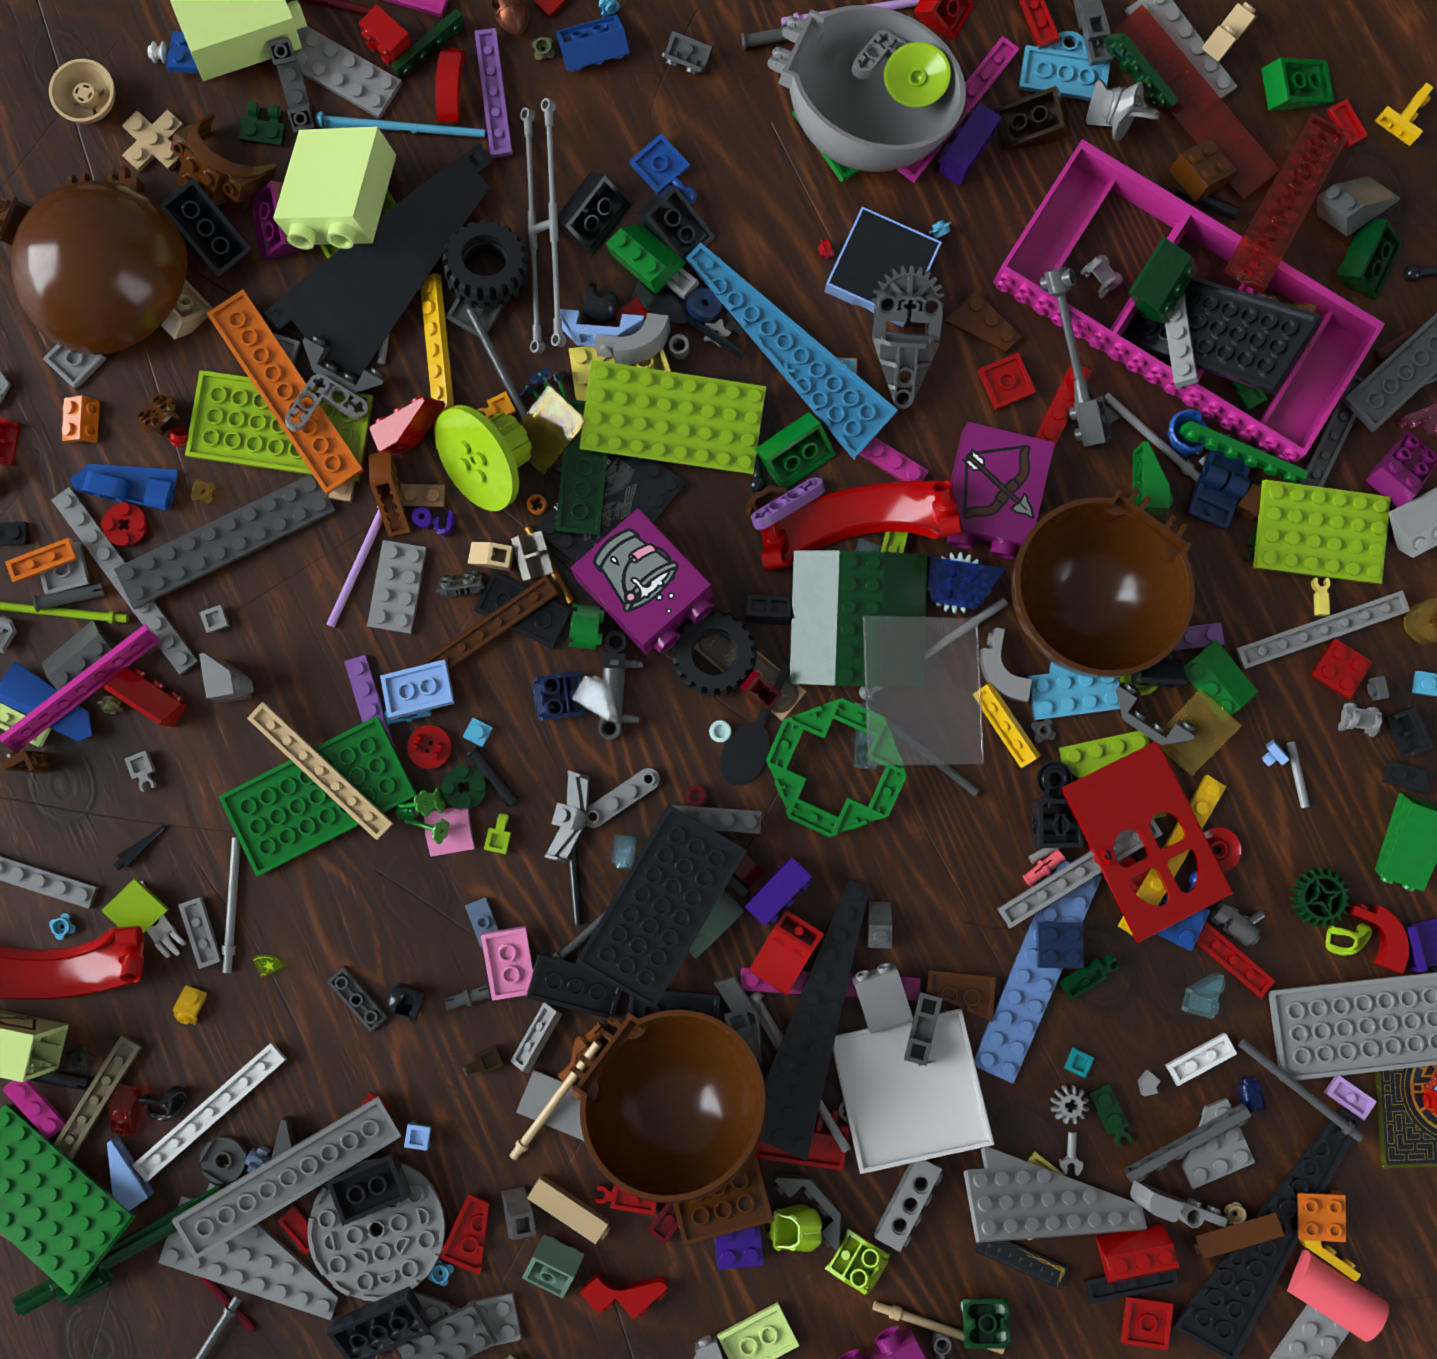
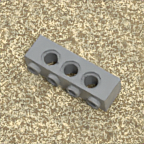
[874,1159,943,1252]

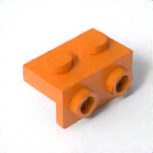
[62,396,100,443]

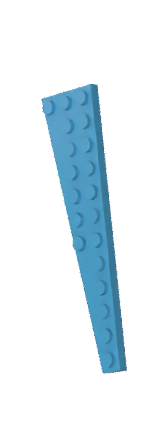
[686,242,898,460]

